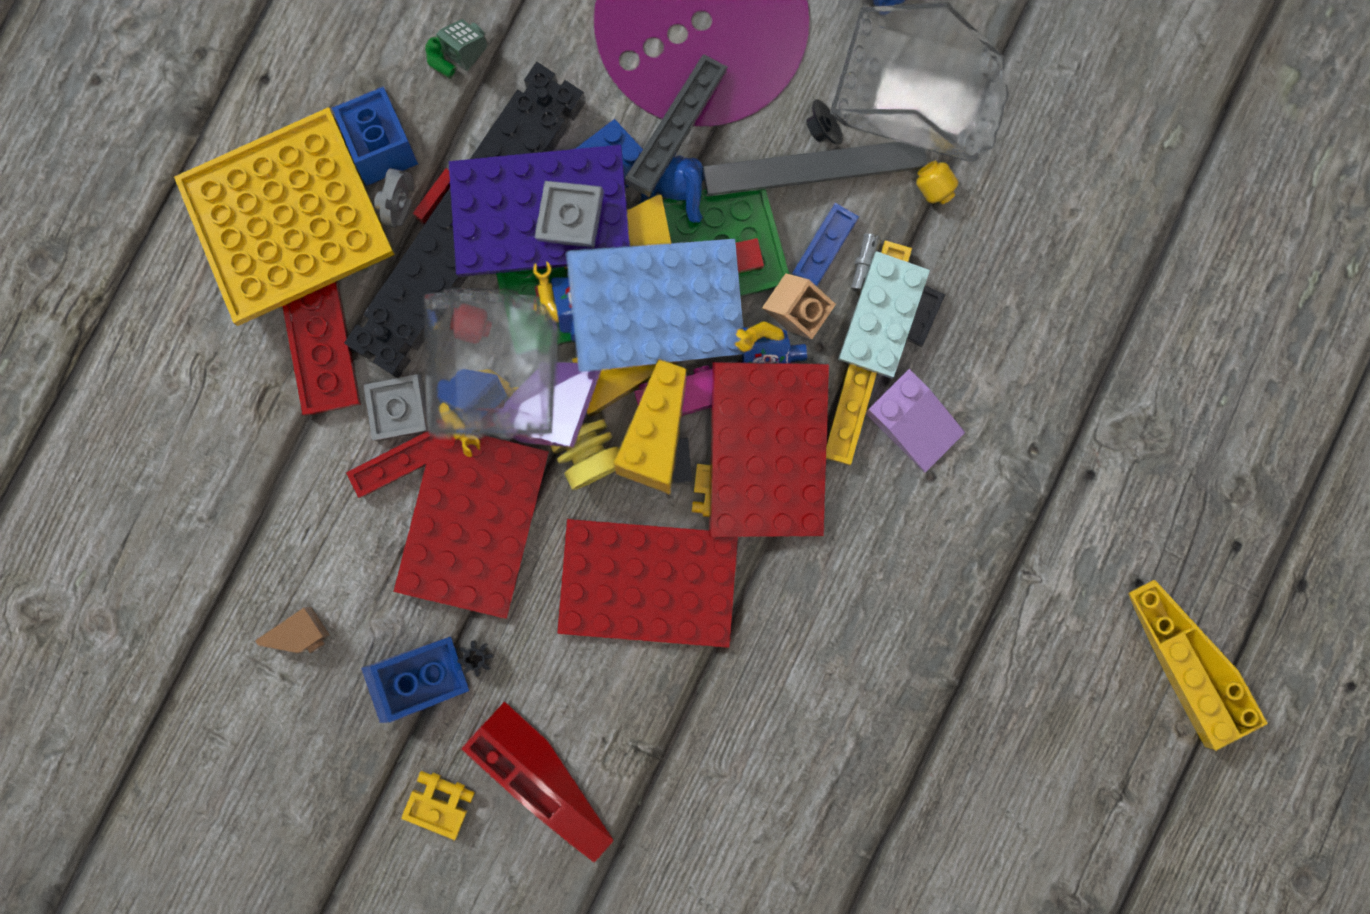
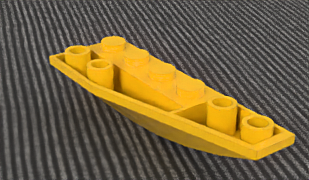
[1128,580,1268,751]

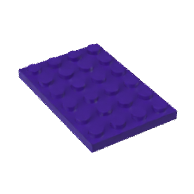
[449,145,630,277]

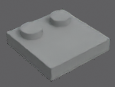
[535,181,604,247]
[364,374,430,441]

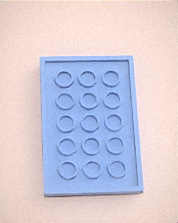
[566,239,744,372]

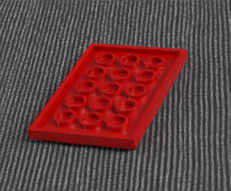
[709,362,829,537]
[393,424,549,619]
[557,519,738,648]

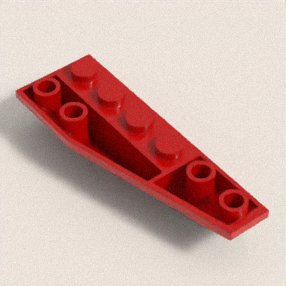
[461,701,614,863]

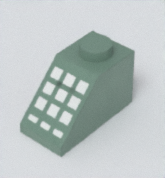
[436,19,488,71]

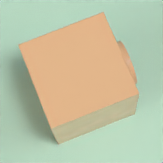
[762,273,836,339]

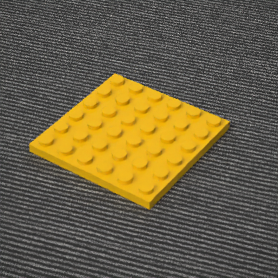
[174,107,395,326]

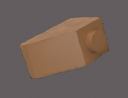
[255,607,330,654]

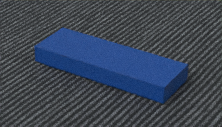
[792,202,859,286]

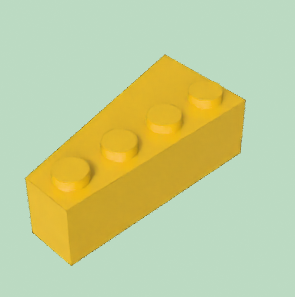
[614,359,687,495]

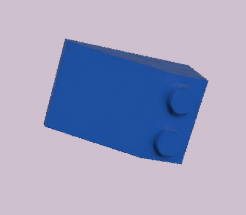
[332,86,418,186]
[361,636,469,723]

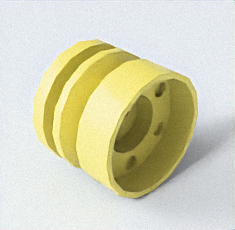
[550,419,619,491]

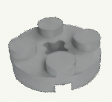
[374,168,414,228]

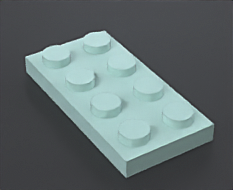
[838,251,930,379]

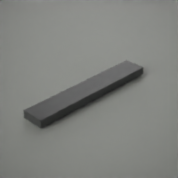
[624,54,728,197]

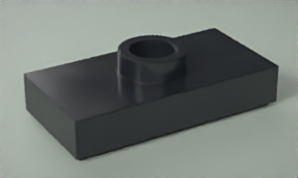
[906,286,946,347]

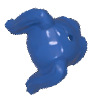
[638,155,704,223]

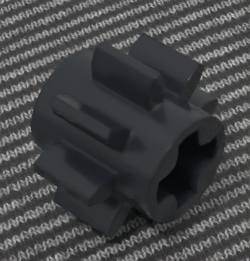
[457,640,495,677]

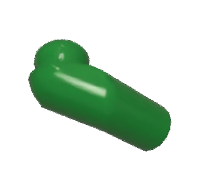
[425,37,456,79]

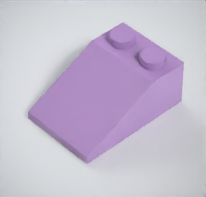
[866,369,965,473]

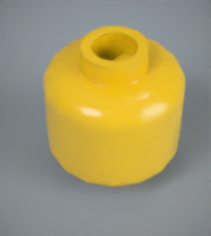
[916,160,959,204]

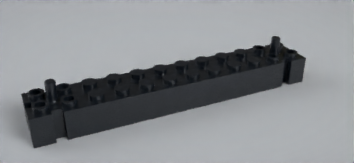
[344,61,586,378]

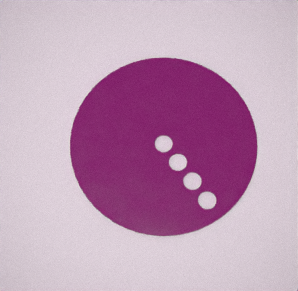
[594,0,809,127]

